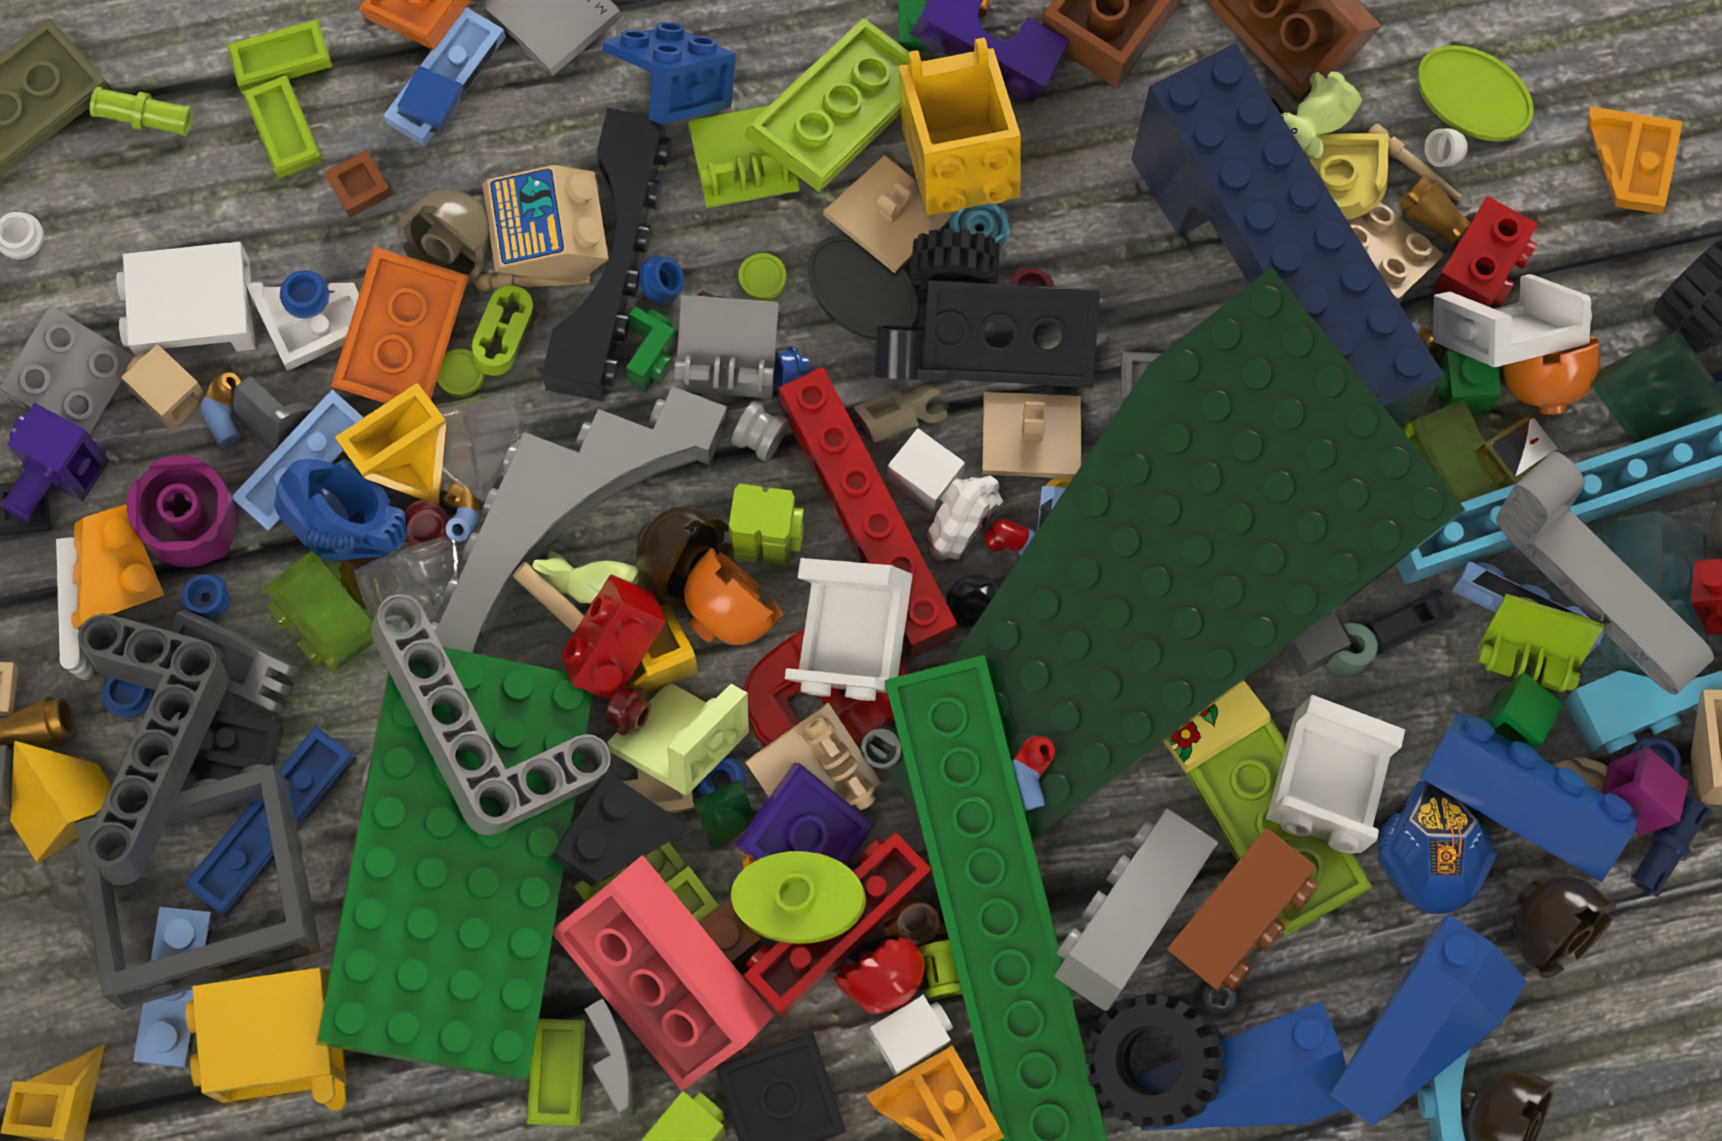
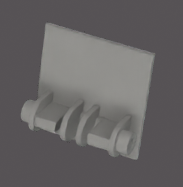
[674,294,779,399]
[0,305,135,435]

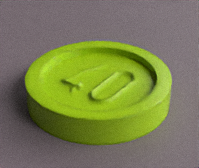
[738,253,787,301]
[437,349,485,398]

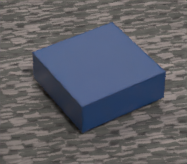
[397,66,464,131]

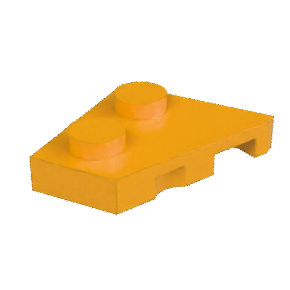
[1588,106,1683,215]
[71,504,165,629]
[866,1045,1004,1141]

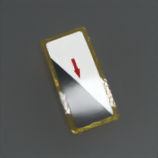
[1475,414,1561,489]

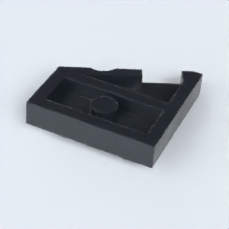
[178,710,284,792]
[550,771,688,887]

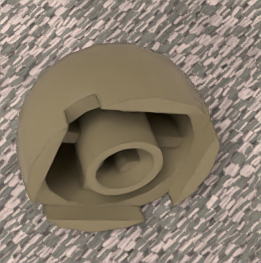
[397,189,493,286]

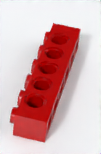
[779,367,957,660]

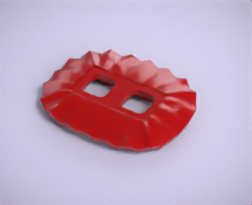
[742,628,910,750]

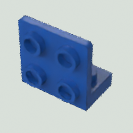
[602,22,736,125]

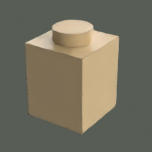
[121,344,205,431]

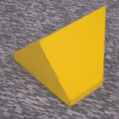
[335,383,447,505]
[606,603,698,712]
[10,741,112,863]
[1,1044,105,1141]

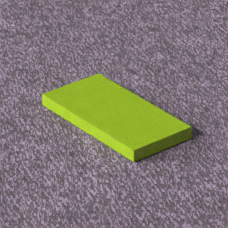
[745,18,922,192]
[1183,717,1372,938]

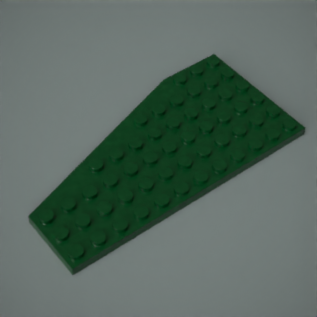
[884,267,1466,842]

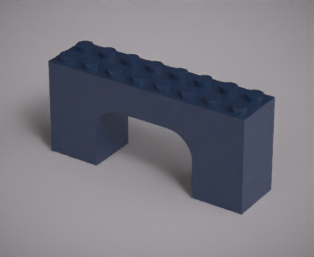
[1131,43,1444,434]

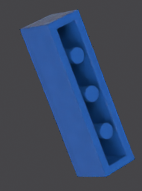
[1420,711,1640,882]

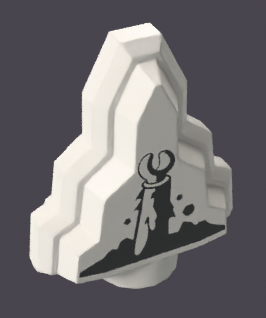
[926,475,1003,561]

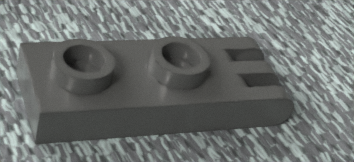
[160,609,301,713]

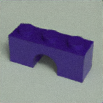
[909,0,1069,103]

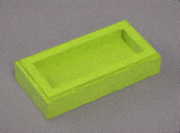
[226,19,333,93]
[242,75,323,179]
[527,1019,587,1127]

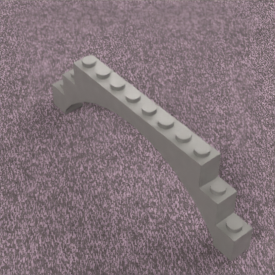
[361,386,728,795]

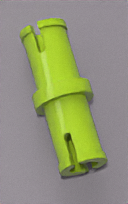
[90,86,193,136]

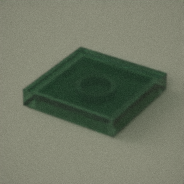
[1590,330,1722,443]

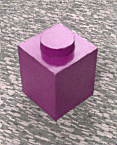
[1602,747,1689,836]

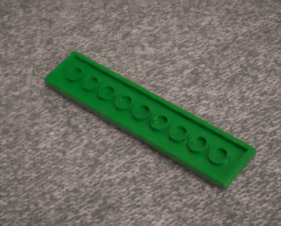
[885,655,1108,1141]

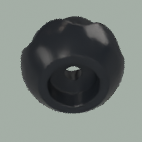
[946,574,1000,628]

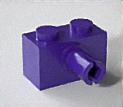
[0,403,109,522]

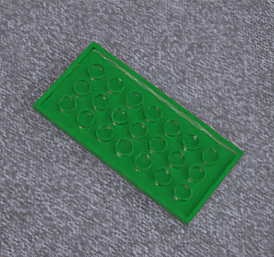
[316,647,593,1081]

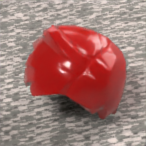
[834,938,925,1015]

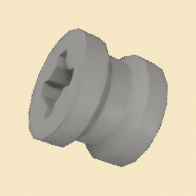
[731,401,789,462]

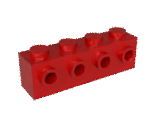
[744,832,932,1020]

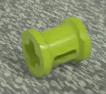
[918,940,963,1000]

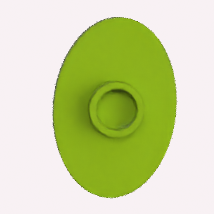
[1417,45,1534,141]
[731,851,866,944]

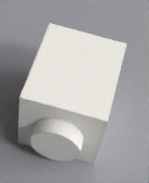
[887,428,965,514]
[869,995,953,1078]

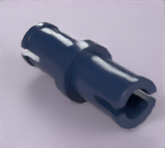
[1630,795,1712,897]

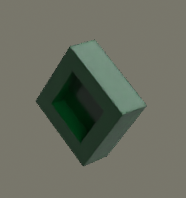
[693,781,755,849]

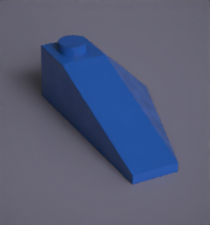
[1327,915,1527,1127]
[1134,1001,1346,1131]

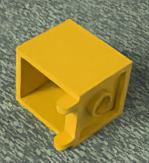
[899,37,1021,216]
[186,968,347,1111]

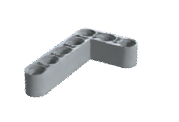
[1496,451,1714,695]
[371,594,611,836]

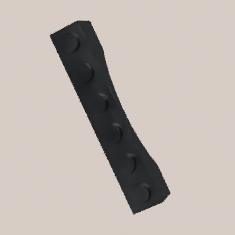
[542,108,672,401]

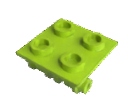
[688,105,800,209]
[1477,594,1605,694]

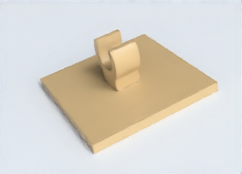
[823,155,952,273]
[982,392,1081,479]

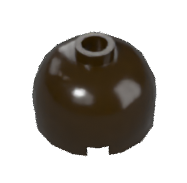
[635,507,731,609]
[1513,876,1616,978]
[1461,1070,1554,1141]

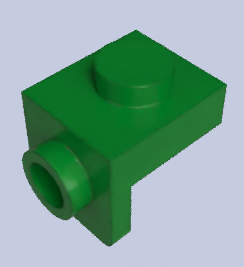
[626,307,677,393]

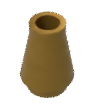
[1397,175,1471,245]
[0,696,75,748]

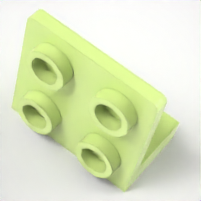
[608,683,749,796]

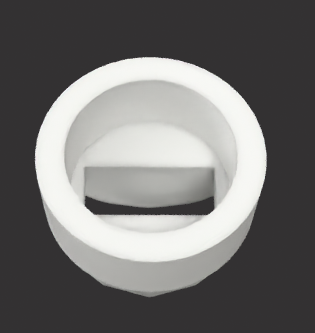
[1425,128,1468,167]

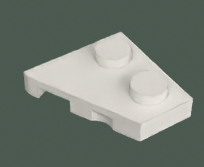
[247,283,359,371]

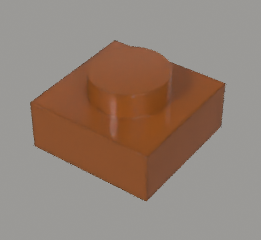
[324,150,392,218]
[699,899,761,964]

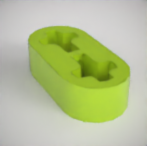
[472,285,533,376]

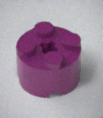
[126,455,239,568]

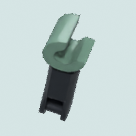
[1325,589,1456,679]

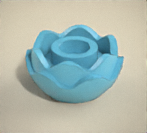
[950,203,1010,248]

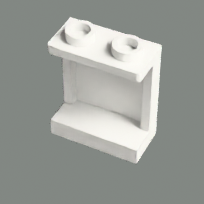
[117,242,256,357]
[1433,274,1592,367]
[784,558,913,701]
[1266,695,1405,854]

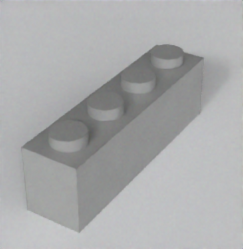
[1054,808,1218,1012]

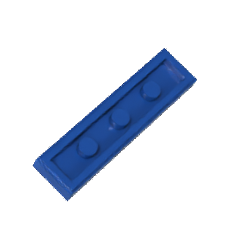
[184,725,357,918]

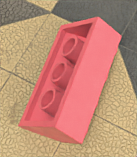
[553,855,775,1091]

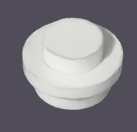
[0,212,44,260]

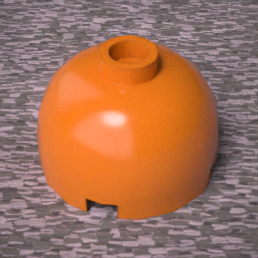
[1500,336,1601,415]
[684,548,783,645]

